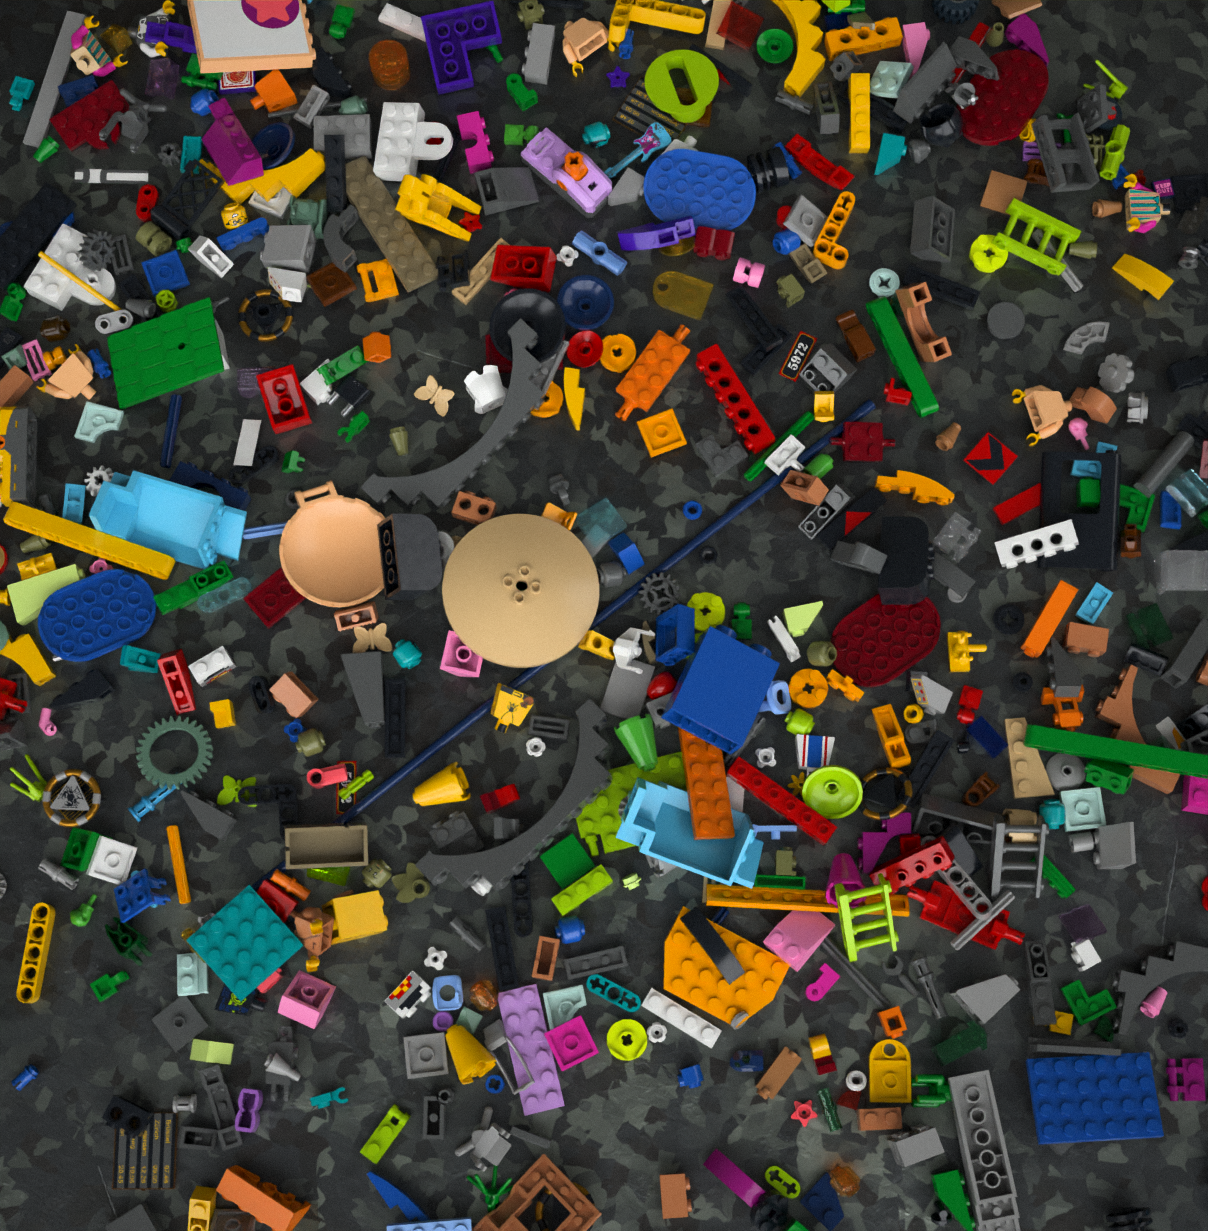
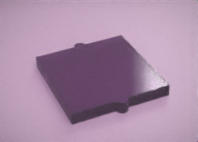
[1059,904,1107,944]

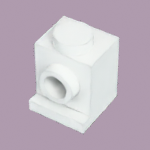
[1071,938,1101,972]

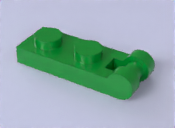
[317,345,368,386]

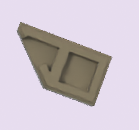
[847,12,875,30]

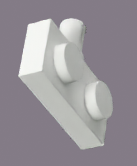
[764,434,805,476]

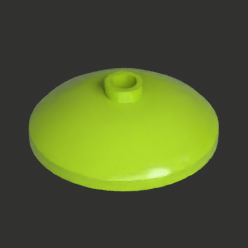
[802,765,863,819]

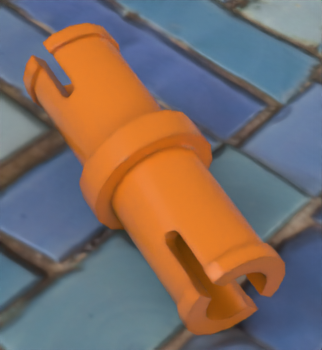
[270,869,311,901]

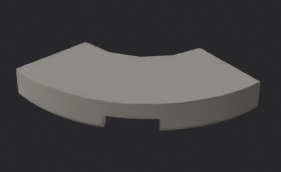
[1063,321,1110,355]

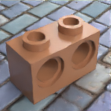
[451,491,497,525]

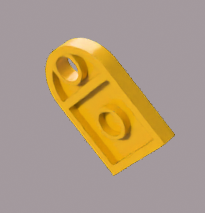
[869,1039,912,1103]

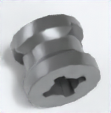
[1178,247,1200,269]

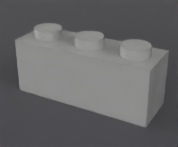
[522,23,555,85]

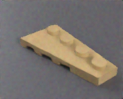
[1004,717,1055,799]

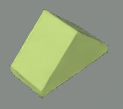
[190,1039,234,1065]

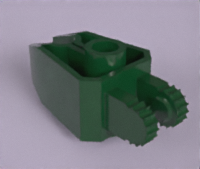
[105,917,153,966]

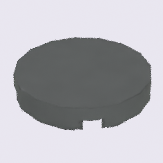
[986,302,1025,339]

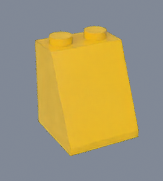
[322,890,388,945]

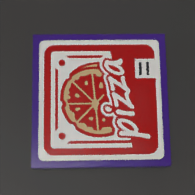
[218,70,256,95]

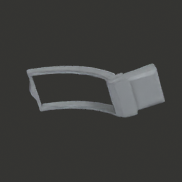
[483,1019,535,1095]

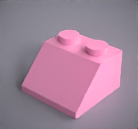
[278,970,336,1029]

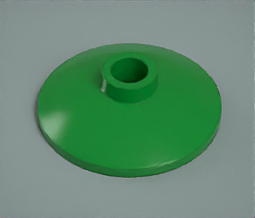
[756,29,793,63]

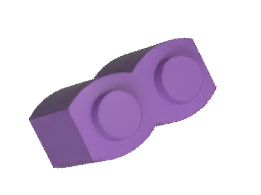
[235,1088,263,1133]

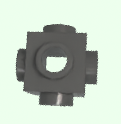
[829,51,863,81]

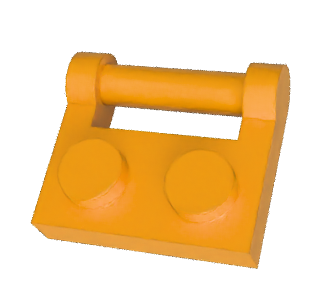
[357,259,399,302]

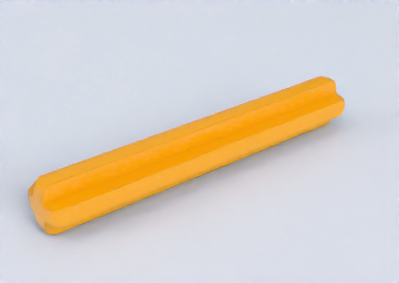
[166,825,191,904]

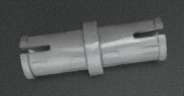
[38,858,79,890]

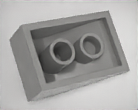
[1092,822,1136,869]

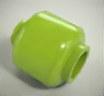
[785,708,815,735]

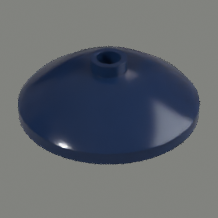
[251,122,295,170]
[557,275,614,330]

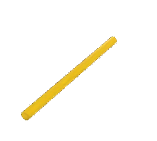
[38,251,125,318]

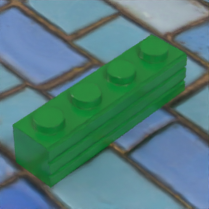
[1030,855,1076,899]
[754,874,806,890]

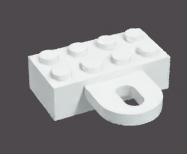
[373,102,453,181]

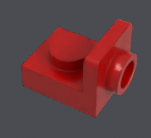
[883,378,912,406]

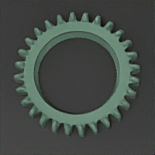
[136,716,213,790]

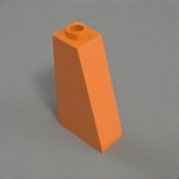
[1020,580,1079,658]

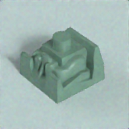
[287,195,328,239]

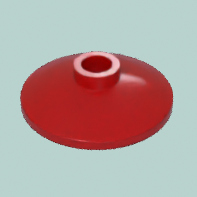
[567,331,604,368]

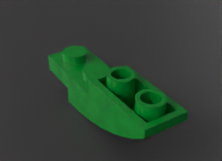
[153,560,233,615]

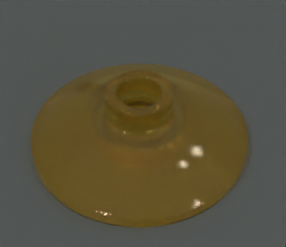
[658,236,695,256]

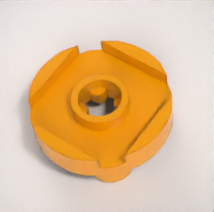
[599,334,636,373]
[530,381,563,418]
[788,669,828,709]

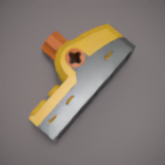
[0,406,38,508]

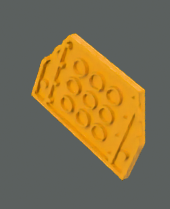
[663,906,790,1027]

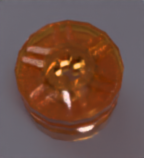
[369,40,411,90]

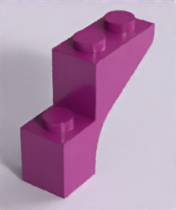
[857,813,911,875]

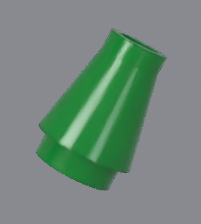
[33,135,60,164]

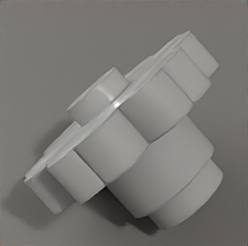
[1098,353,1134,393]

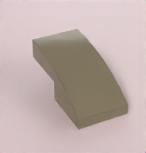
[789,243,827,284]
[642,621,657,665]

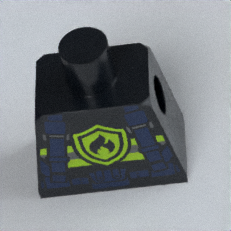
[214,984,268,1016]

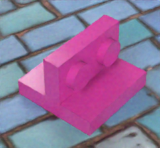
[544,1015,599,1071]

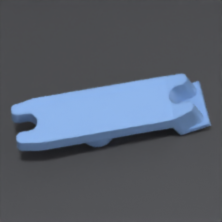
[752,824,797,840]

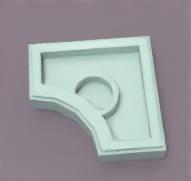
[74,401,124,443]
[543,985,587,1030]

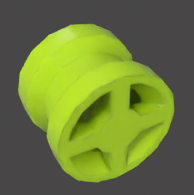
[156,290,178,313]

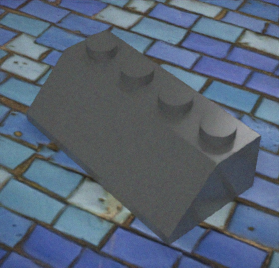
[893,42,957,123]

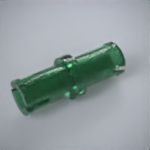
[816,1087,843,1132]

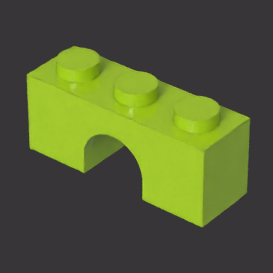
[551,864,613,917]

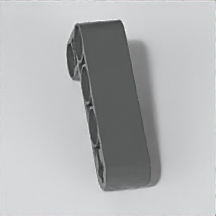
[830,541,887,575]

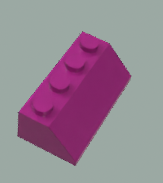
[202,114,264,186]

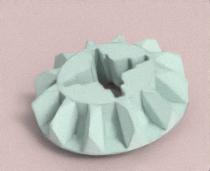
[869,268,900,298]

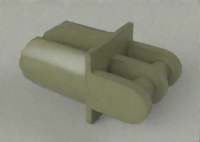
[1086,134,1105,169]

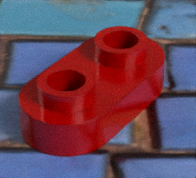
[136,184,159,222]

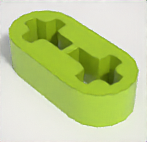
[764,1165,800,1198]

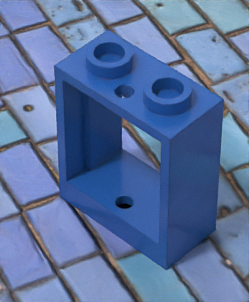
[656,604,695,666]

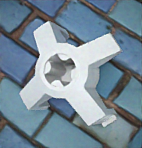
[613,627,655,674]

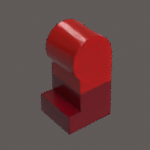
[480,784,521,815]

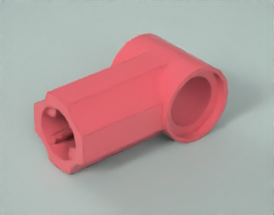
[307,763,348,789]

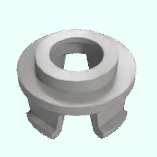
[1127,392,1148,424]

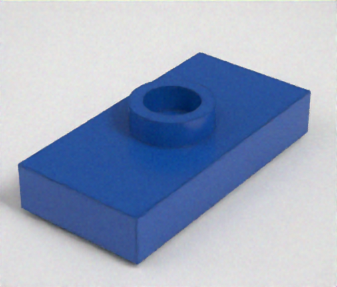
[1160,491,1181,529]

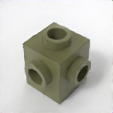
[517,0,545,30]

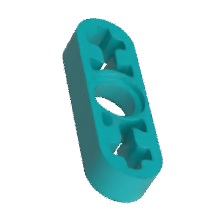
[586,974,641,1012]

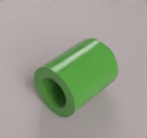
[803,453,833,479]

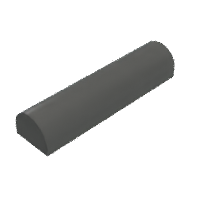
[1133,431,1194,498]

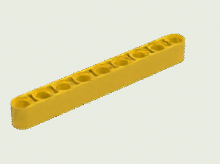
[3,502,176,580]

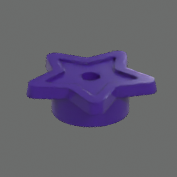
[606,66,630,88]

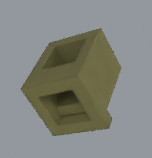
[776,273,805,308]
[774,847,796,876]

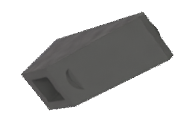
[950,36,999,81]
[798,483,855,540]
[1045,637,1081,697]
[180,790,237,841]

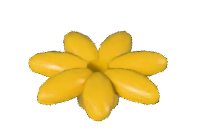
[787,772,805,796]

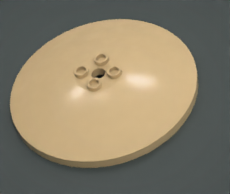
[442,514,599,668]

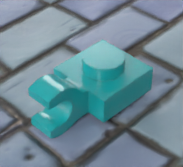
[9,76,35,112]
[310,1087,349,1109]

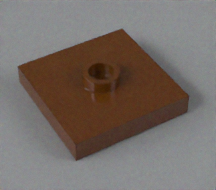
[306,262,357,307]

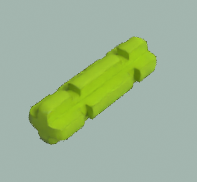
[338,770,374,800]

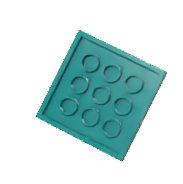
[186,885,304,1002]

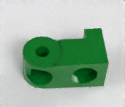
[506,73,538,111]

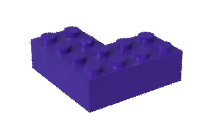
[421,1,502,95]

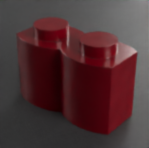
[694,226,735,260]

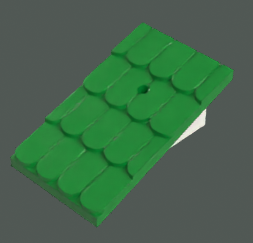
[107,297,230,410]

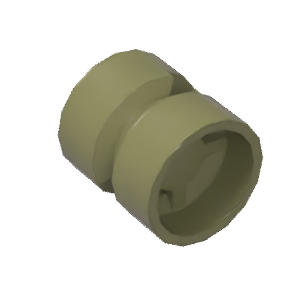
[136,221,172,257]

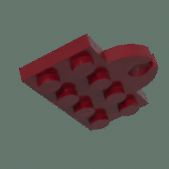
[49,80,129,151]

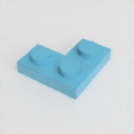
[1070,441,1117,482]

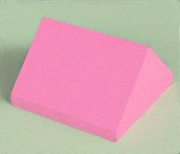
[440,630,483,677]

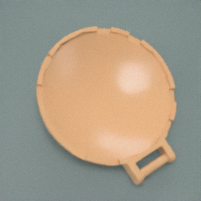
[279,480,385,607]

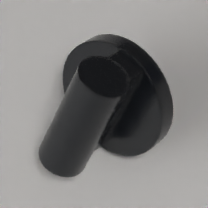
[931,1201,952,1226]

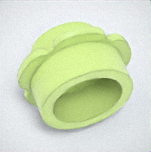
[622,872,641,890]

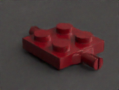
[830,422,895,462]

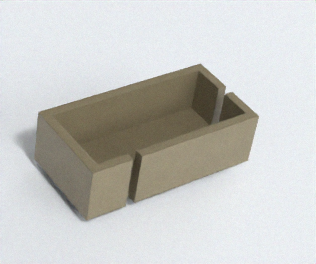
[284,822,368,869]

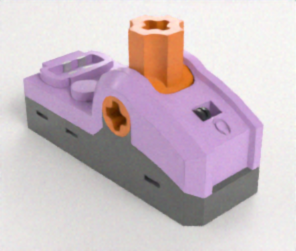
[521,127,612,218]

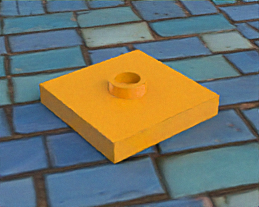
[637,408,687,458]

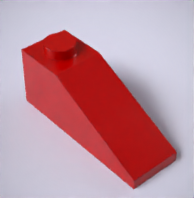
[157,648,196,715]

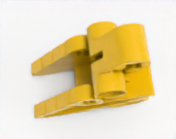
[395,174,481,241]

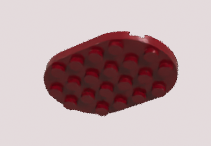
[956,49,1049,146]
[830,594,941,688]

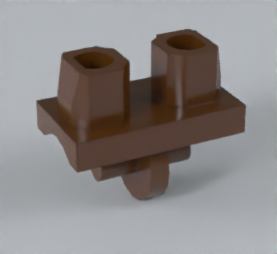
[1121,524,1141,559]

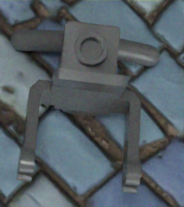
[99,88,167,153]

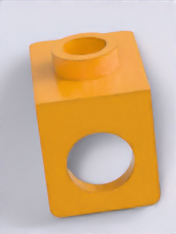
[541,503,578,530]

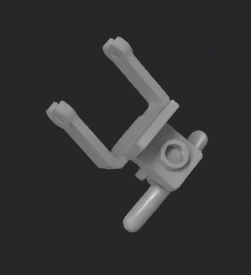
[455,1106,511,1172]

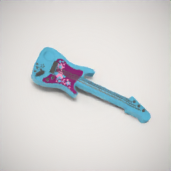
[604,123,671,179]

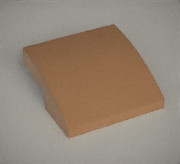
[991,0,1042,19]
[980,170,1027,215]

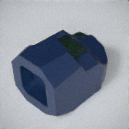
[730,1050,763,1072]

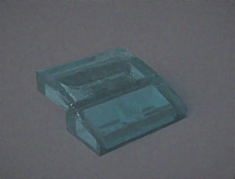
[1165,468,1208,518]
[575,498,627,548]

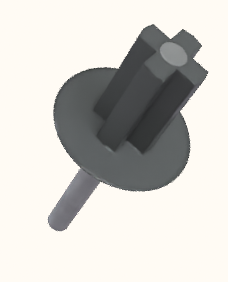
[948,82,978,105]

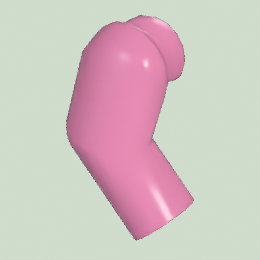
[39,708,57,736]

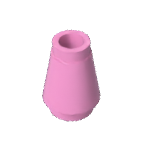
[1140,986,1168,1018]

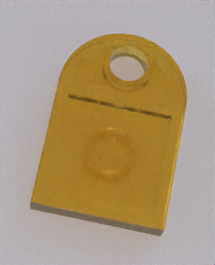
[653,271,714,321]

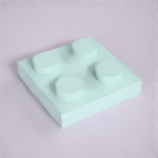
[870,61,914,98]
[1059,787,1106,832]

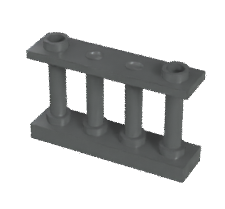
[988,815,1049,898]

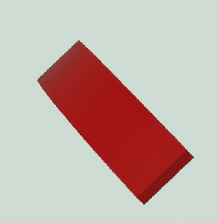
[785,134,854,190]

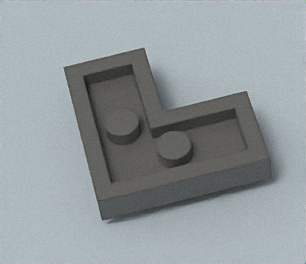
[695,434,748,477]

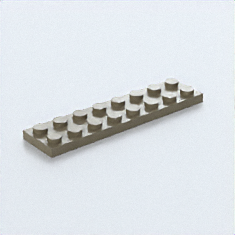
[345,156,438,292]

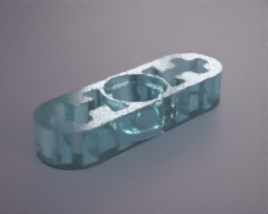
[197,577,252,613]

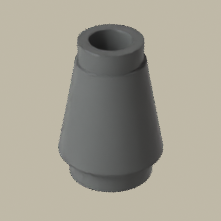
[126,298,156,318]

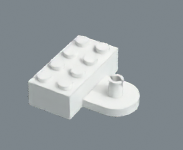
[24,224,116,311]

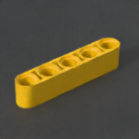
[16,902,55,1003]

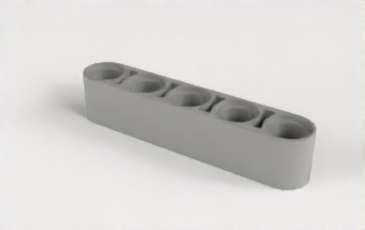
[921,836,992,921]

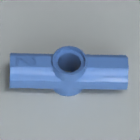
[572,230,627,276]

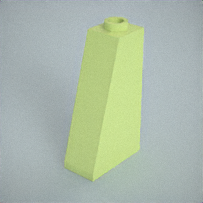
[7,564,86,626]

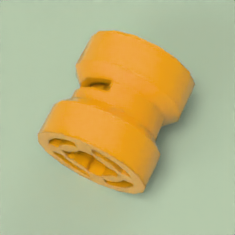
[42,346,67,371]

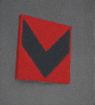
[963,432,1018,485]

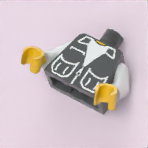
[128,0,175,58]

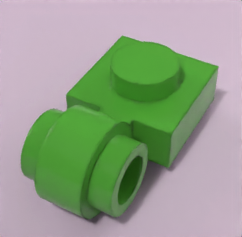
[504,124,540,146]

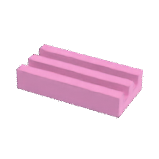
[22,339,52,382]

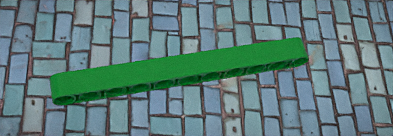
[1023,725,1208,779]

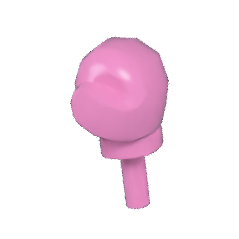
[1068,417,1089,450]

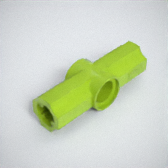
[1099,125,1130,180]

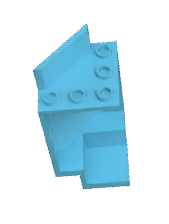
[89,470,247,570]
[616,777,764,889]

